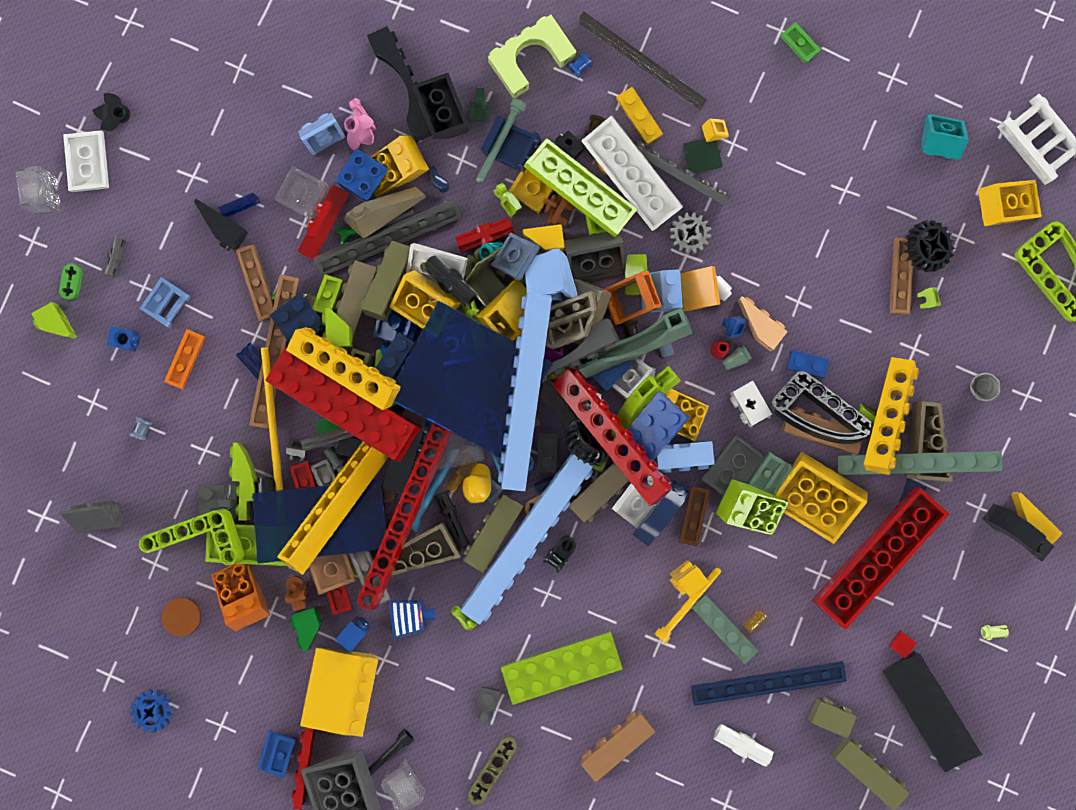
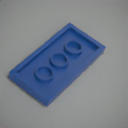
[623,392,689,470]

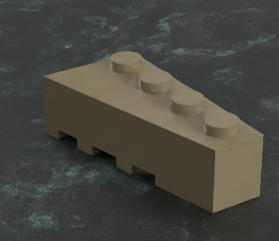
[373,522,461,576]

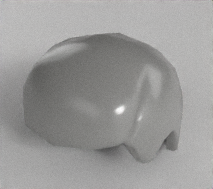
[970,372,1001,402]

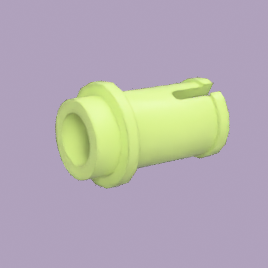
[981,625,1009,640]

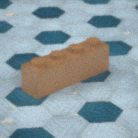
[780,407,862,454]
[580,710,655,783]

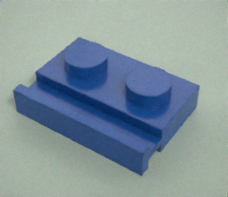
[257,730,297,778]

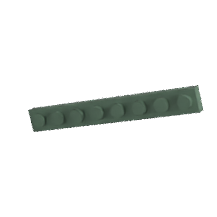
[838,451,1003,475]

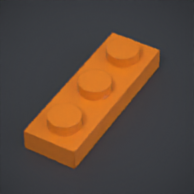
[164,329,206,390]

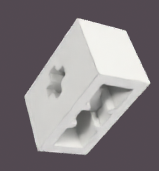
[730,381,772,426]

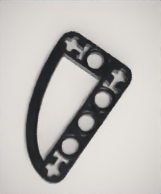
[770,371,874,444]

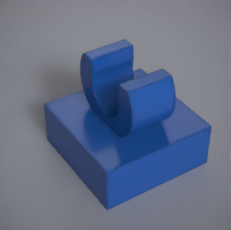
[722,317,748,338]

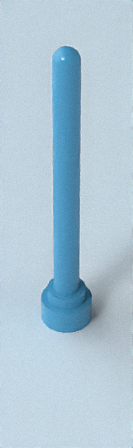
[411,448,459,532]

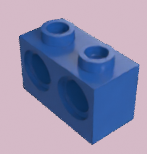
[335,616,371,652]

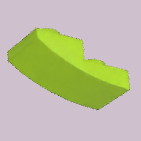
[625,254,647,295]

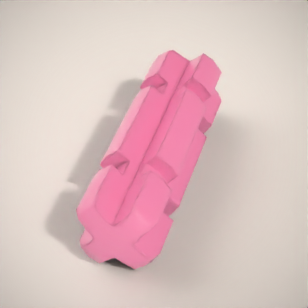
[349,98,376,132]

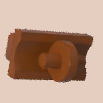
[543,195,575,227]
[285,575,309,611]

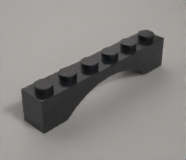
[367,26,431,143]

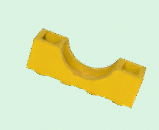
[669,560,709,597]

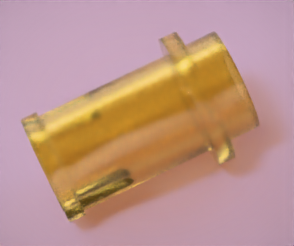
[743,609,768,634]

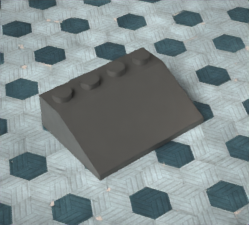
[301,749,382,810]

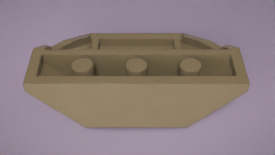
[545,291,597,349]

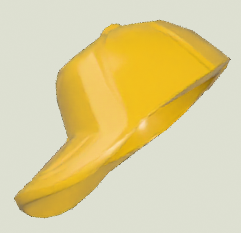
[463,463,491,503]

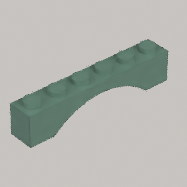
[578,308,693,378]

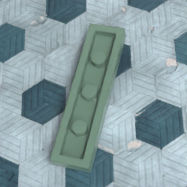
[692,594,759,664]

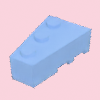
[654,441,714,473]

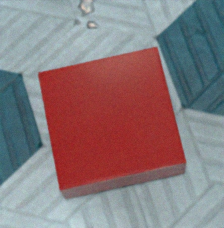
[889,631,917,659]

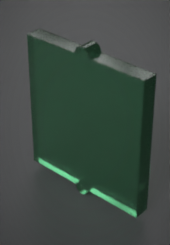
[683,139,723,173]

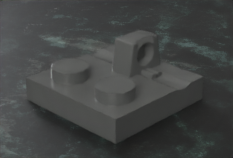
[198,484,238,523]

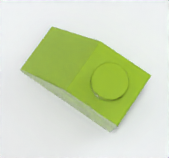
[31,302,77,339]

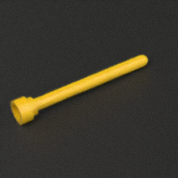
[654,568,721,644]

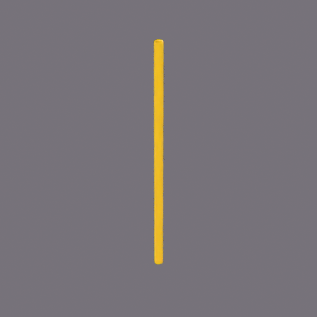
[261,347,287,526]

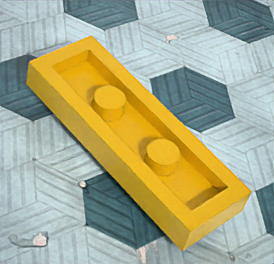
[616,87,663,145]

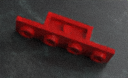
[297,184,349,261]

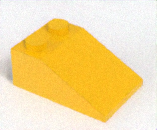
[978,180,1042,226]

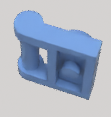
[139,277,191,328]

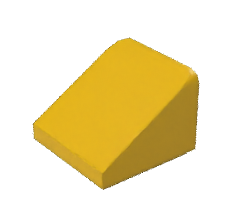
[702,119,729,142]

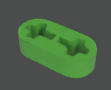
[59,264,83,300]

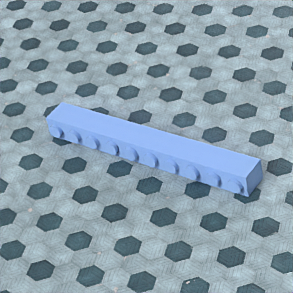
[498,292,552,491]
[461,453,593,625]

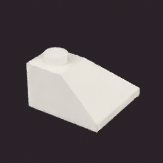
[611,357,655,400]

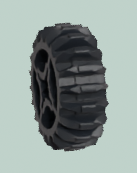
[903,220,955,272]
[563,418,614,466]

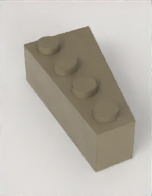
[906,401,953,482]

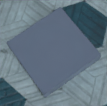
[490,233,540,281]

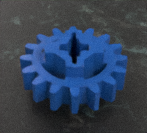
[129,689,174,733]

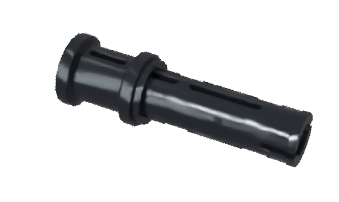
[433,490,469,548]

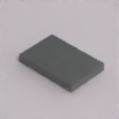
[700,434,765,497]

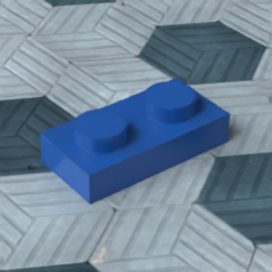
[787,350,829,378]

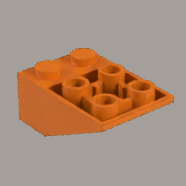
[212,563,270,632]

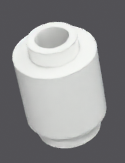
[716,275,732,301]

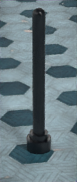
[368,729,414,776]

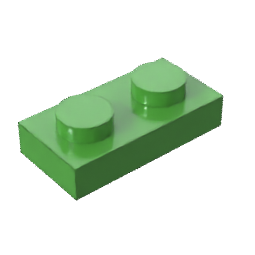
[780,22,821,64]

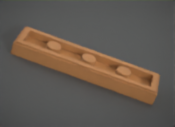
[889,237,913,315]
[236,244,274,322]

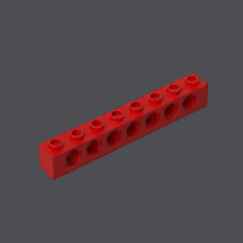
[552,369,673,506]

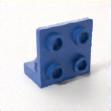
[335,149,388,202]

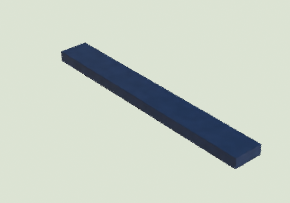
[690,661,847,706]

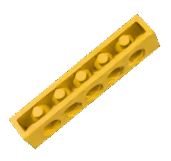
[286,327,401,410]
[864,357,919,475]

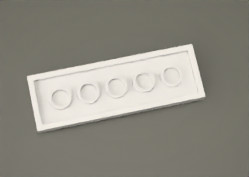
[582,116,683,231]

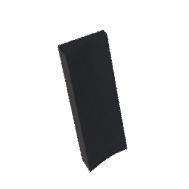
[882,651,982,772]

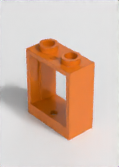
[604,271,662,325]

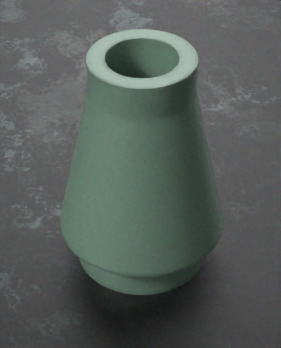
[722,346,752,370]

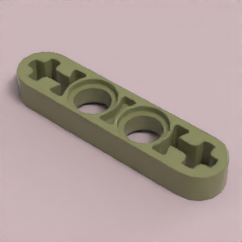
[468,735,517,805]

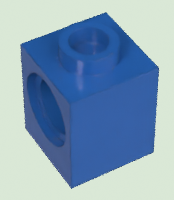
[106,327,140,352]

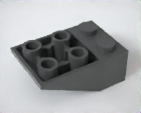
[60,501,123,533]

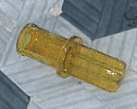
[445,458,477,493]

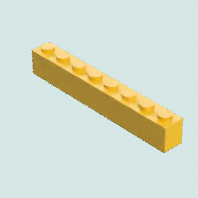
[277,442,389,575]

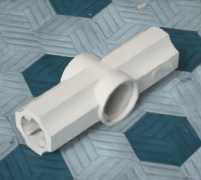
[713,724,774,767]

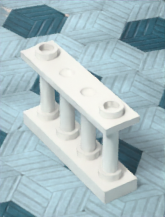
[997,94,1076,185]

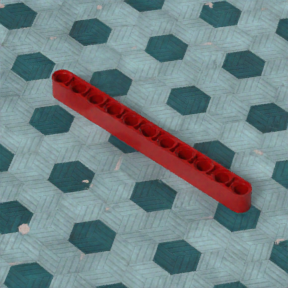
[358,409,456,610]

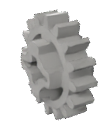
[669,212,711,254]

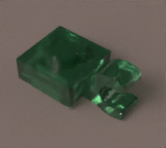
[470,88,490,122]

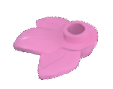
[344,115,374,151]

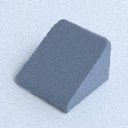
[657,343,674,359]

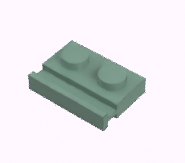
[748,451,793,495]

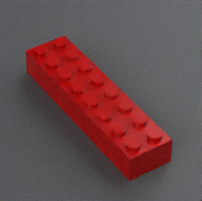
[265,347,421,462]
[811,487,950,630]

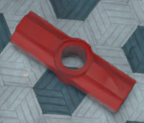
[455,217,514,253]

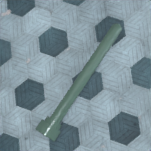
[476,98,527,183]

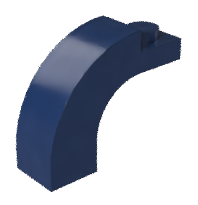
[633,480,689,546]

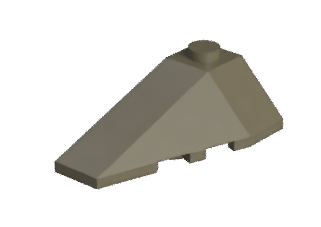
[344,187,426,239]

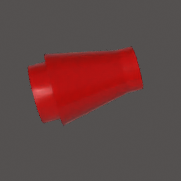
[710,340,729,359]

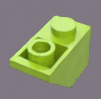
[322,308,353,348]

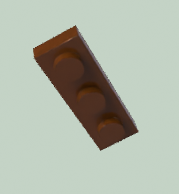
[678,486,710,547]

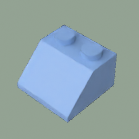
[641,269,683,313]

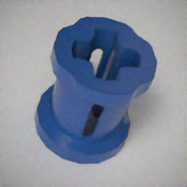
[568,52,593,78]

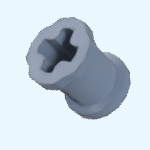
[129,417,153,441]

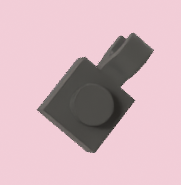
[477,687,500,724]

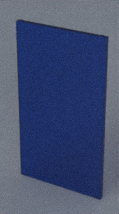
[252,480,389,564]

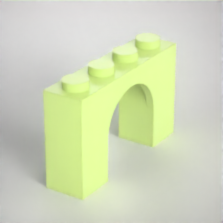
[488,15,577,98]

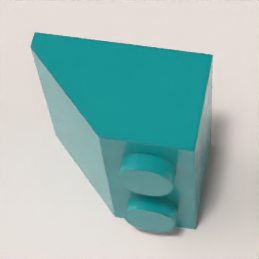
[921,114,969,160]

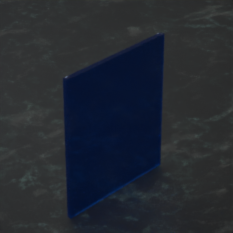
[394,300,553,457]

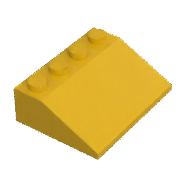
[775,452,868,544]
[300,647,378,737]

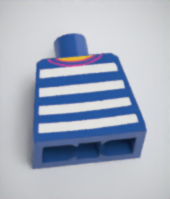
[390,599,436,638]

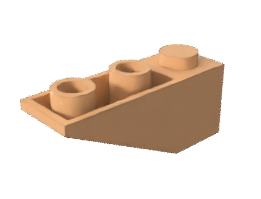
[737,296,787,351]

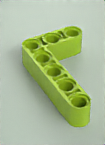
[139,509,244,565]

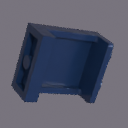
[481,115,541,173]

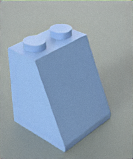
[525,248,578,306]

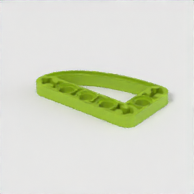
[1015,221,1076,322]

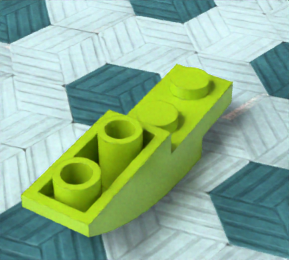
[618,366,681,429]
[229,443,257,520]

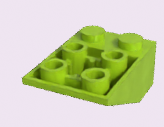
[716,480,789,535]

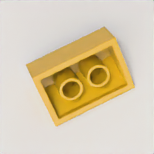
[389,270,461,338]

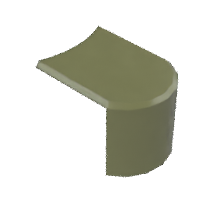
[465,248,506,307]

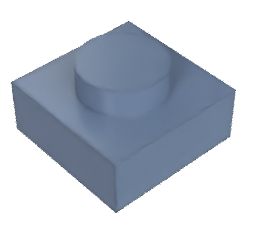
[486,478,504,504]

